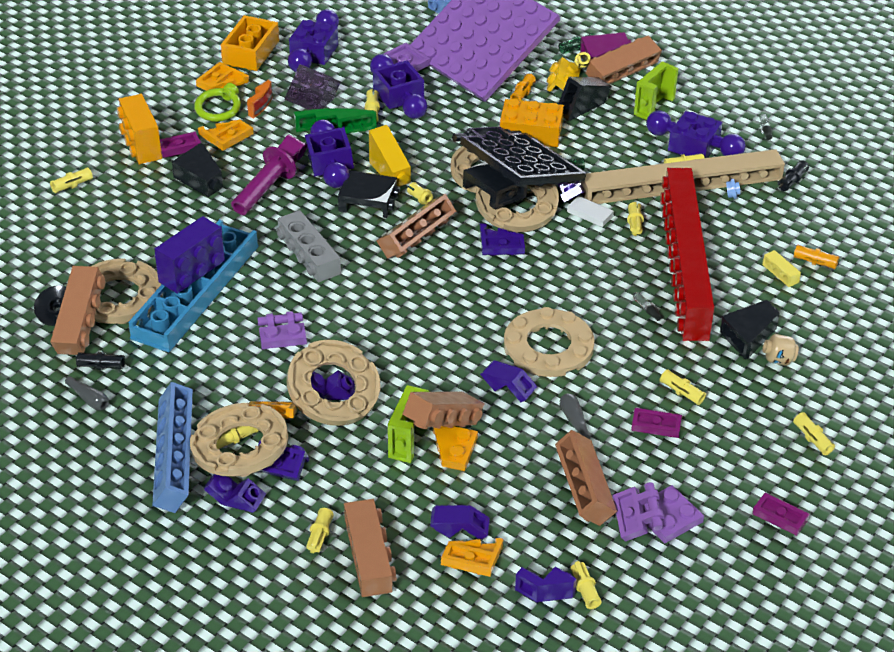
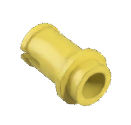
[407,182,433,205]

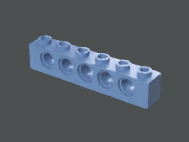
[152,382,193,513]

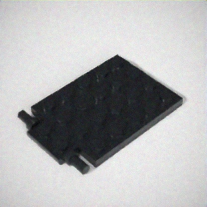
[452,127,587,187]

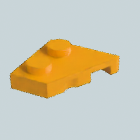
[441,538,504,577]

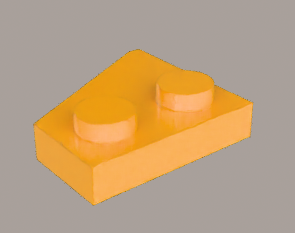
[196,62,249,91]
[198,119,253,151]
[249,401,297,419]
[433,426,478,471]

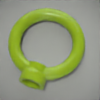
[194,83,241,122]

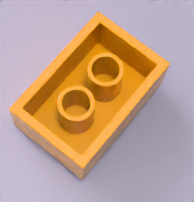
[221,15,279,71]
[117,93,162,164]
[500,99,564,147]

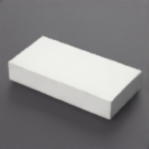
[567,196,614,227]

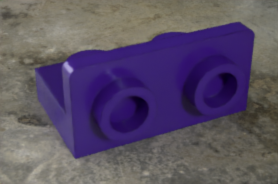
[258,440,310,481]

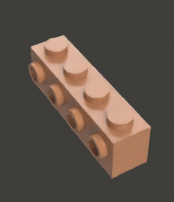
[585,35,662,84]
[376,194,456,259]
[51,266,105,355]
[402,391,485,429]
[555,430,617,526]
[344,499,397,597]

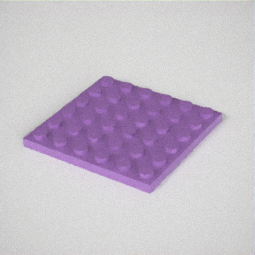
[410,0,561,102]

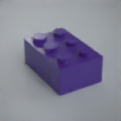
[154,216,225,294]

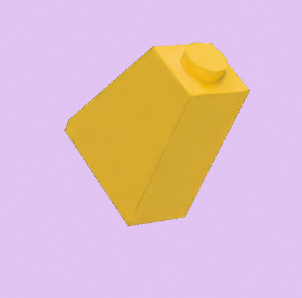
[369,125,411,186]

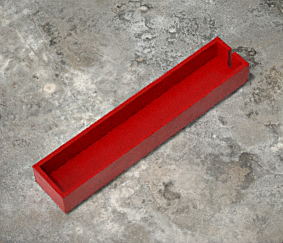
[660,168,714,341]

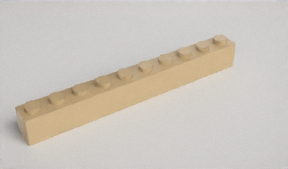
[581,149,785,204]

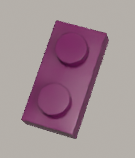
[160,132,201,158]
[631,408,682,438]
[752,493,810,536]

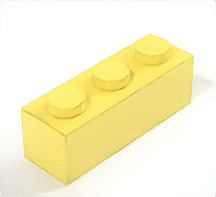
[763,250,801,287]

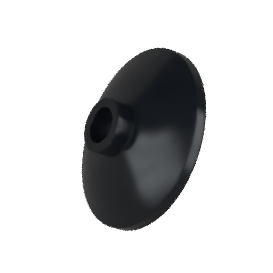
[34,285,66,326]

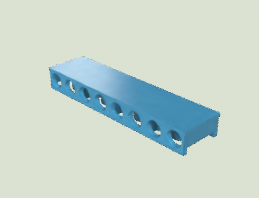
[129,219,258,353]

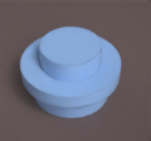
[726,179,741,199]

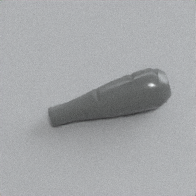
[65,376,109,411]
[559,393,591,439]

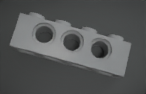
[276,210,341,283]

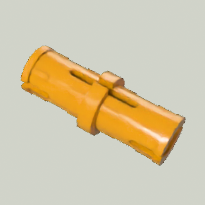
[510,73,536,100]
[793,244,839,269]

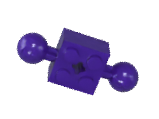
[288,9,339,73]
[370,54,428,119]
[646,110,746,158]
[305,119,354,188]

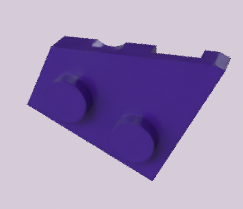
[480,223,525,256]

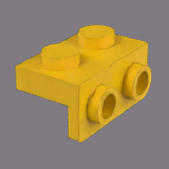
[546,57,581,92]

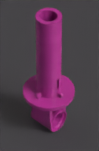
[231,134,307,215]

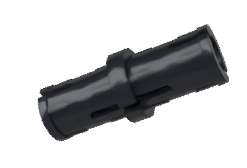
[778,160,809,191]
[76,352,125,370]

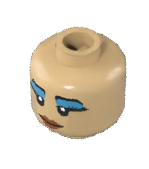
[762,334,799,366]

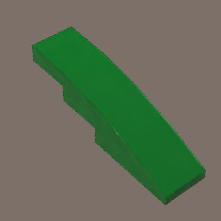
[294,108,377,134]

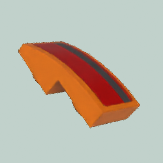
[247,80,272,119]

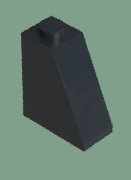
[558,77,612,121]
[172,143,223,197]
[720,300,780,360]

